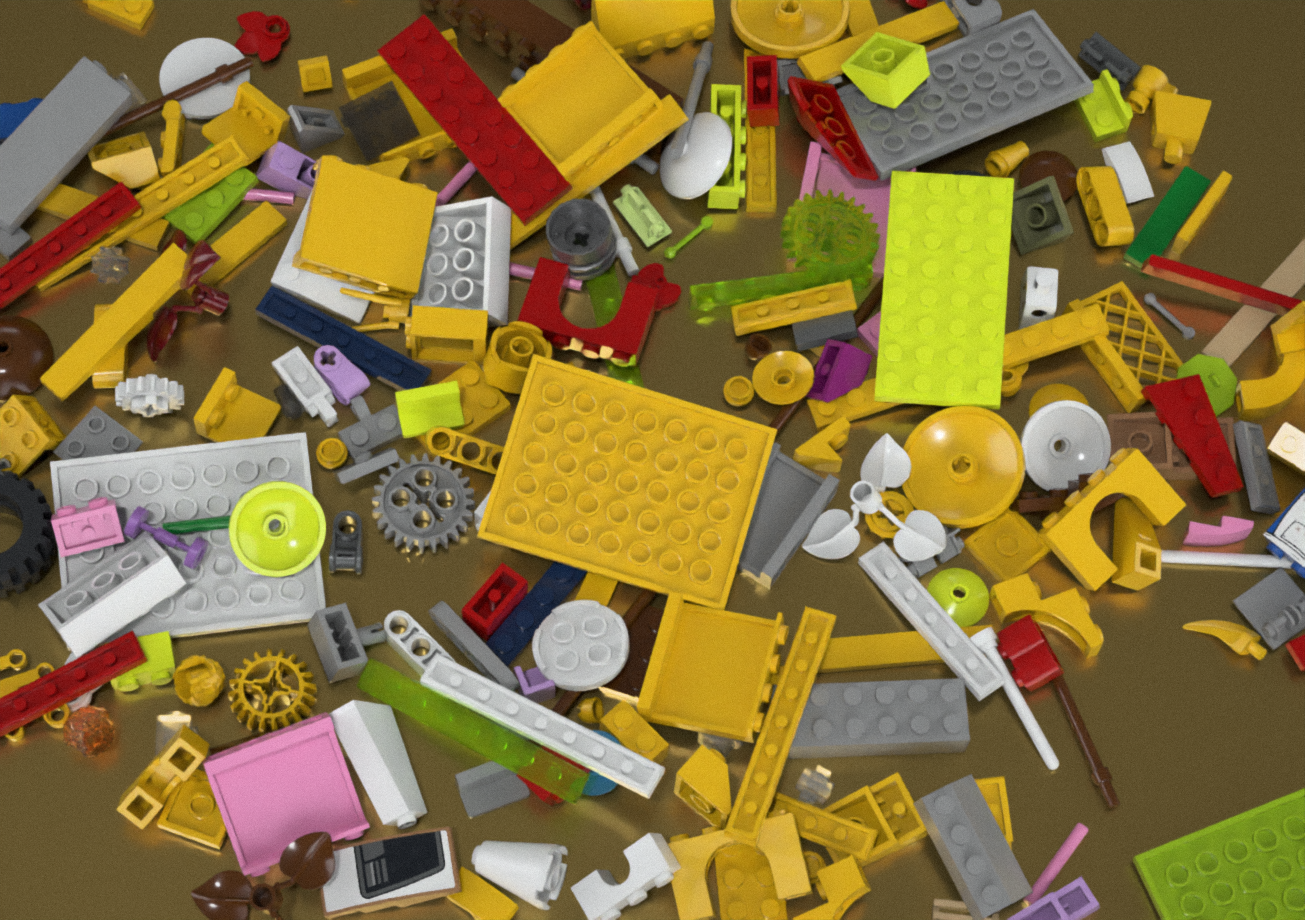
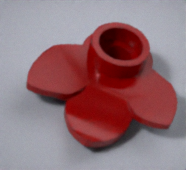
[234,11,290,62]

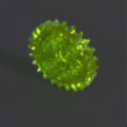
[780,189,880,282]

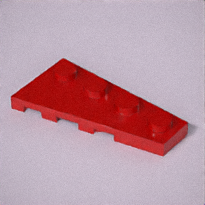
[1140,374,1244,498]

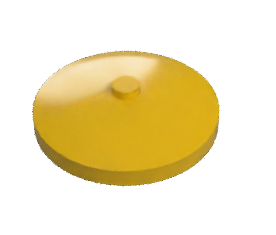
[730,0,849,59]
[902,406,1026,529]

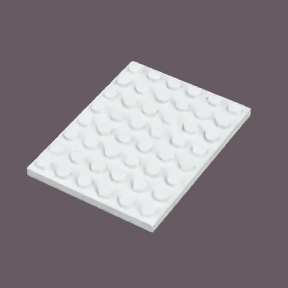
[50,432,326,651]

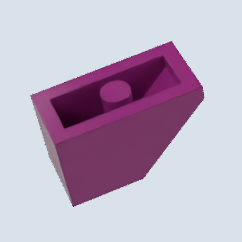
[805,339,873,403]

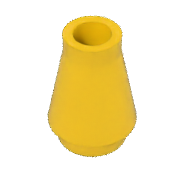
[985,141,1029,178]

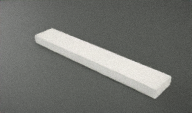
[858,541,1005,701]

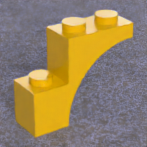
[989,573,1104,659]
[793,855,871,920]

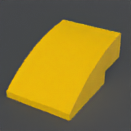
[823,772,929,867]

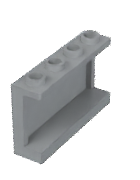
[737,442,840,589]

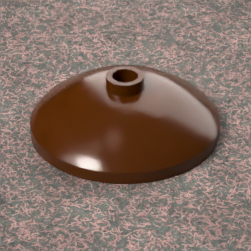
[0,315,54,403]

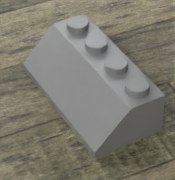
[913,774,1033,920]

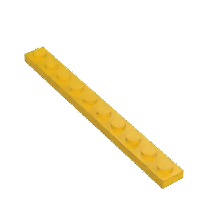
[807,303,1110,432]

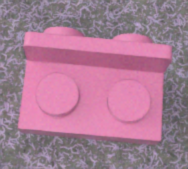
[51,497,125,558]

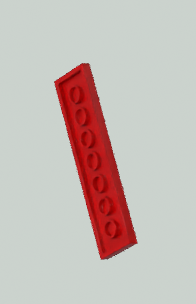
[377,14,573,226]

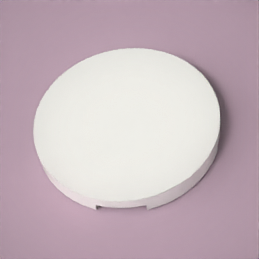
[159,38,250,120]
[532,600,630,691]

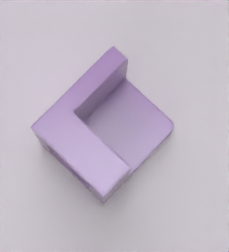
[513,665,555,704]

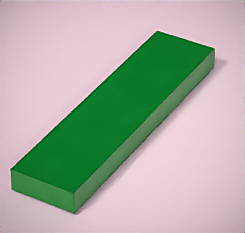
[1123,166,1211,269]

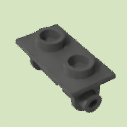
[1078,31,1141,91]

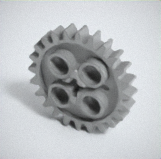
[372,453,475,554]

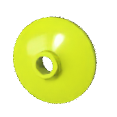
[927,568,989,627]

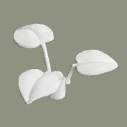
[802,433,947,561]

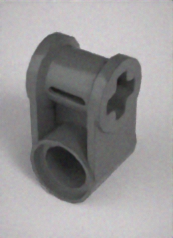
[329,510,363,574]

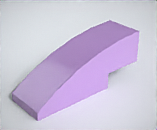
[1007,876,1100,920]

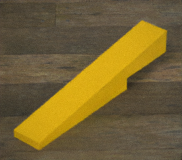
[40,243,187,402]

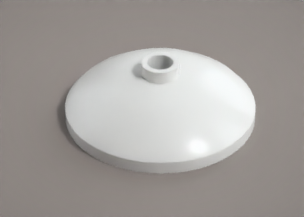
[660,112,732,199]
[1020,400,1111,491]

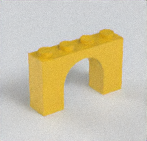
[1037,448,1186,591]
[668,809,814,920]

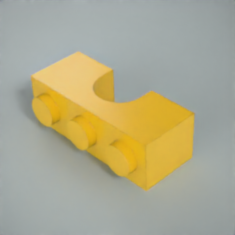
[116,724,210,830]

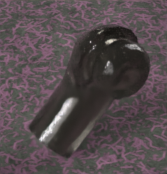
[273,385,304,420]

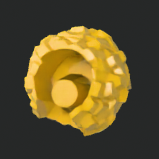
[172,654,225,707]

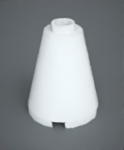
[471,840,568,910]

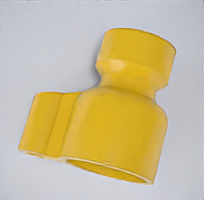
[1124,65,1178,114]

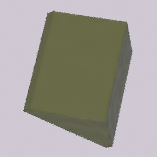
[1011,176,1074,255]

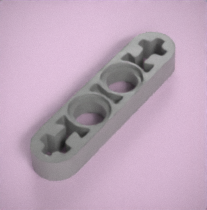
[428,601,520,692]

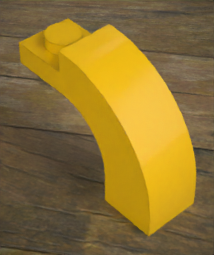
[1235,335,1305,421]

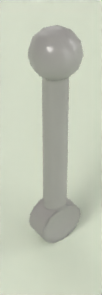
[1144,293,1195,340]

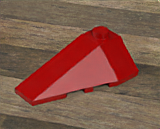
[787,76,879,181]

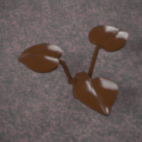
[191,832,335,920]

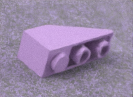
[256,141,317,199]

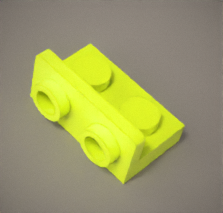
[1073,69,1133,142]

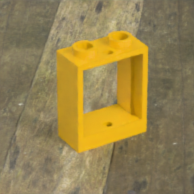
[405,305,489,365]

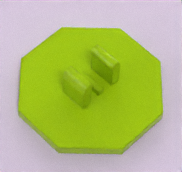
[1176,354,1237,417]

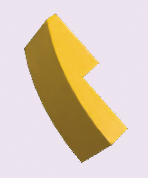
[445,866,519,920]

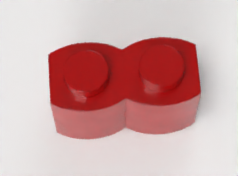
[996,614,1065,692]

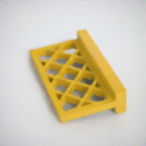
[1062,281,1183,413]

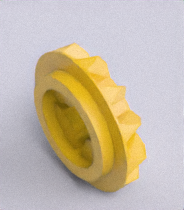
[864,491,914,539]

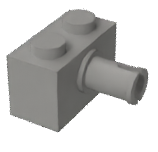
[307,603,385,683]

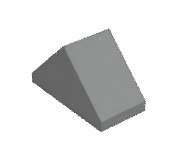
[288,105,345,153]

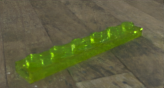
[688,262,873,311]

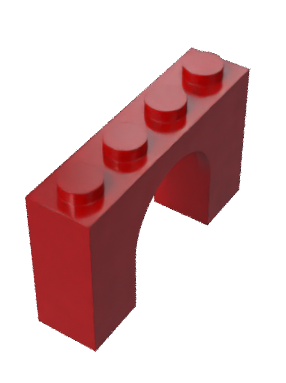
[517,257,658,367]

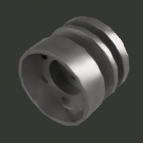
[546,199,616,280]

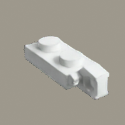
[271,346,339,427]

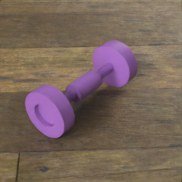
[124,506,208,570]

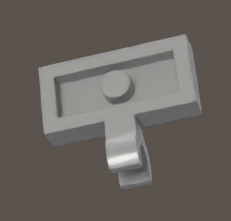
[338,395,403,462]

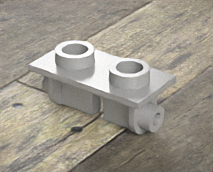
[899,526,965,578]

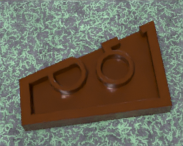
[595,605,664,702]

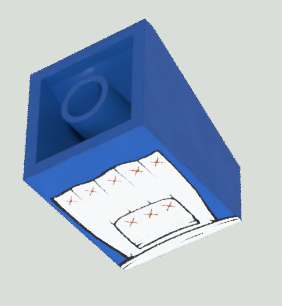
[1263,488,1305,579]

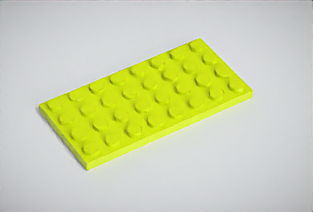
[874,171,1014,410]

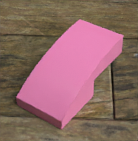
[1182,516,1254,547]

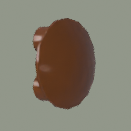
[1019,150,1078,201]

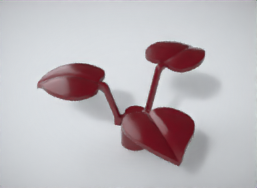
[147,228,229,363]

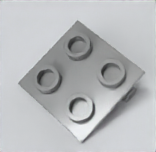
[53,406,143,460]
[1232,567,1305,650]

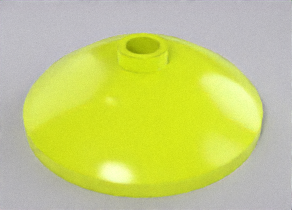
[229,481,326,577]

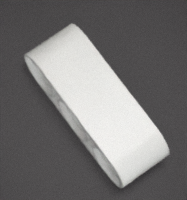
[384,610,456,677]

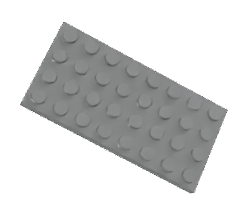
[836,9,1094,181]

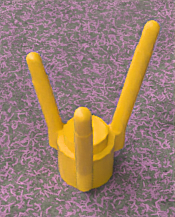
[339,287,410,332]

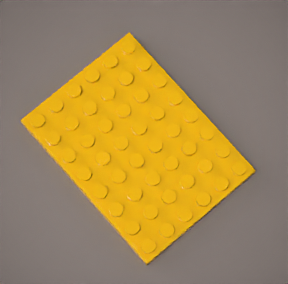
[477,354,777,610]

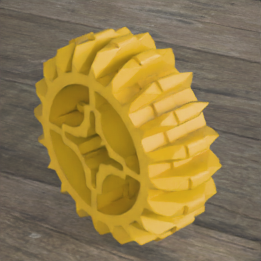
[228,648,317,733]

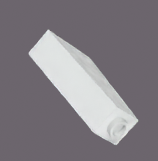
[329,700,428,829]

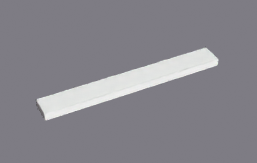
[420,653,665,799]

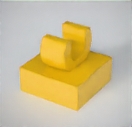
[297,55,333,93]

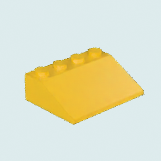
[591,0,715,60]

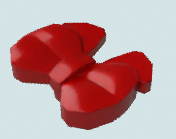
[631,263,681,311]

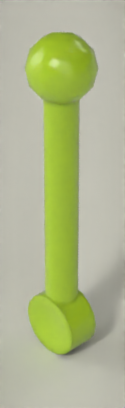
[664,216,713,259]

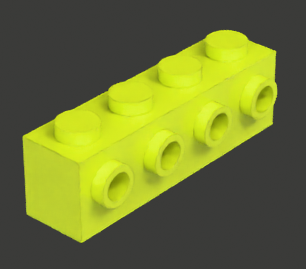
[707,84,747,209]

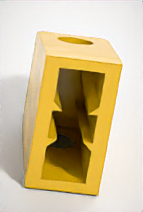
[1150,90,1212,164]

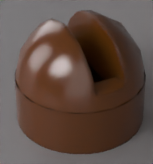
[744,333,772,361]

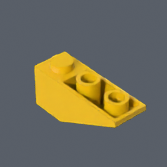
[1112,496,1162,591]

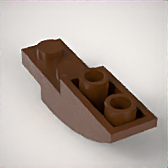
[1009,473,1125,521]

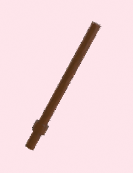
[102,56,254,138]
[1043,632,1120,809]

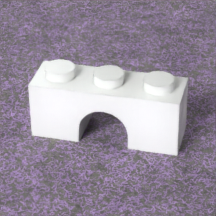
[571,833,681,920]

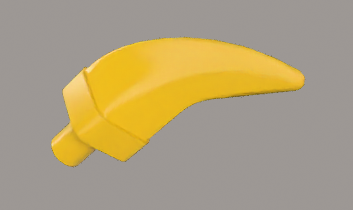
[1182,620,1267,660]

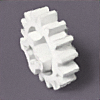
[115,374,184,417]

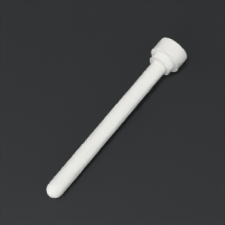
[970,627,1059,770]

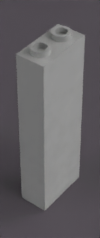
[0,56,132,236]

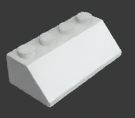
[38,531,186,659]

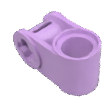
[314,345,370,406]

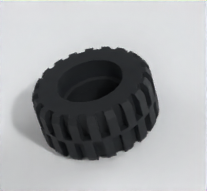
[0,471,57,598]

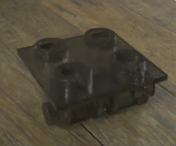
[339,81,420,162]

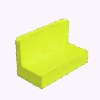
[395,380,465,438]

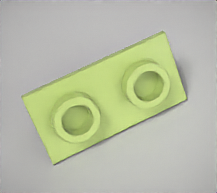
[613,184,672,248]

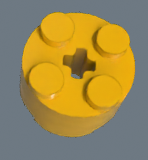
[483,321,552,395]

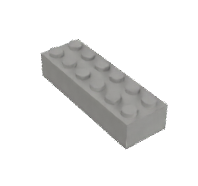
[767,678,970,759]

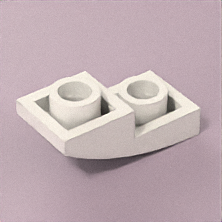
[1101,141,1154,204]

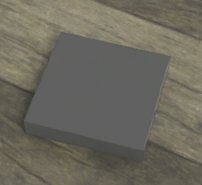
[792,310,858,351]

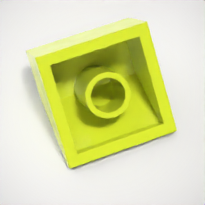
[841,32,930,109]

